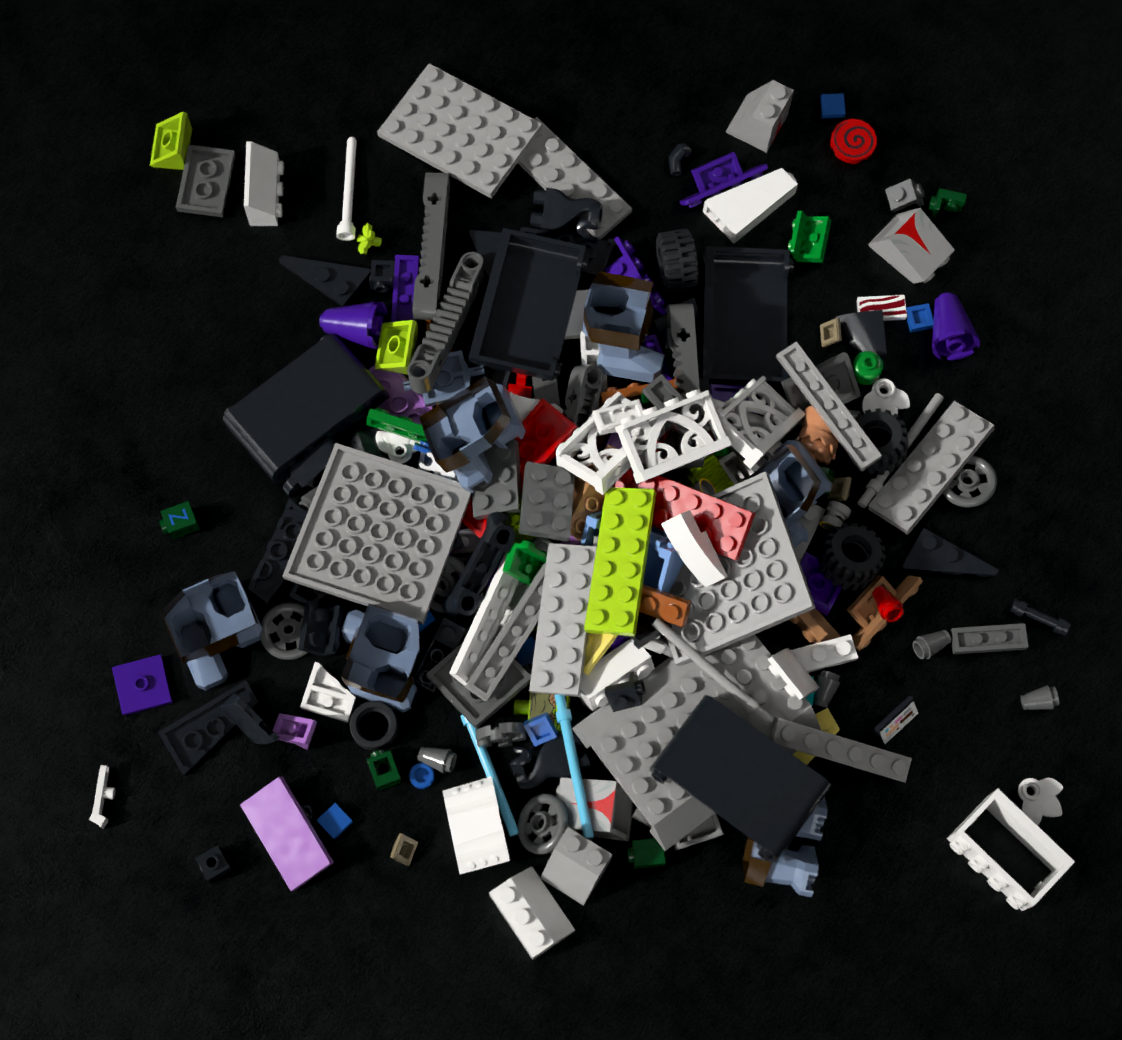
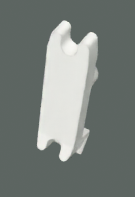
[89,765,115,829]

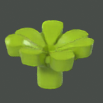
[357,223,382,254]

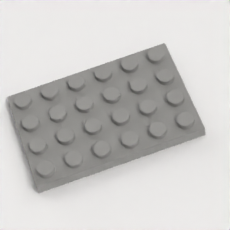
[377,64,543,199]

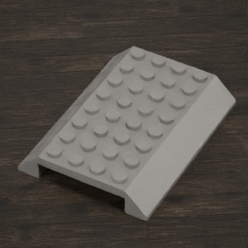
[572,634,822,851]

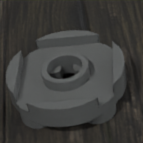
[475,722,526,748]

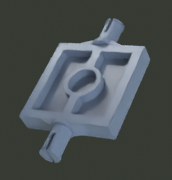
[403,350,485,407]

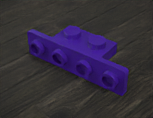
[680,152,768,208]
[605,236,666,315]

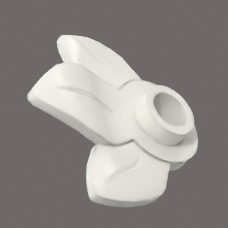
[862,379,910,415]
[376,431,420,464]
[1018,778,1063,825]

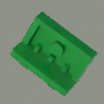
[788,211,831,262]
[502,541,547,586]

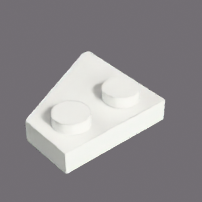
[300,662,356,723]

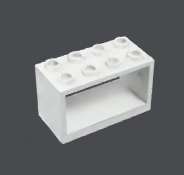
[947,789,1075,911]

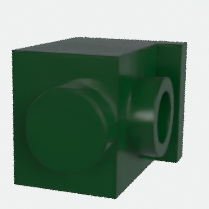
[366,749,402,791]

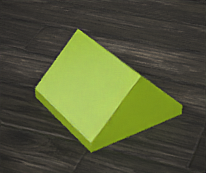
[150,112,192,170]
[374,320,419,375]

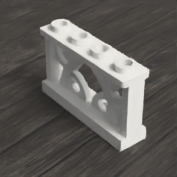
[709,376,805,469]
[615,389,731,483]
[556,392,665,495]

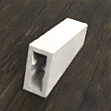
[703,168,798,243]

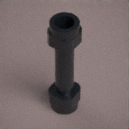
[1010,598,1071,635]

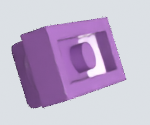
[273,713,317,750]

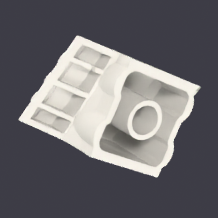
[443,776,510,874]

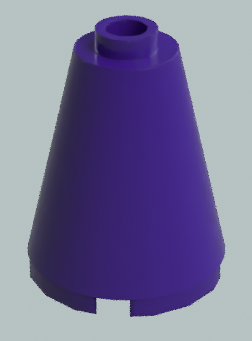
[932,292,980,360]
[319,301,388,349]

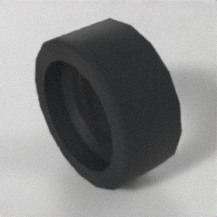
[349,701,398,751]

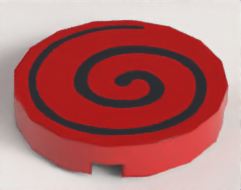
[830,119,877,164]

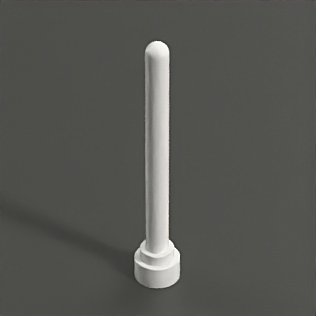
[336,137,356,241]

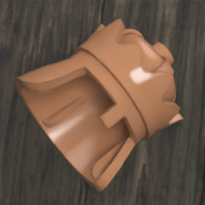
[794,406,839,466]

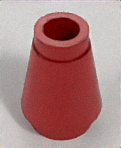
[872,586,904,622]

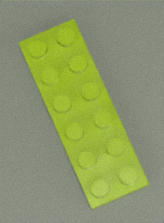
[584,487,656,636]

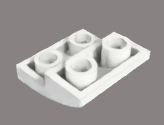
[768,648,820,700]

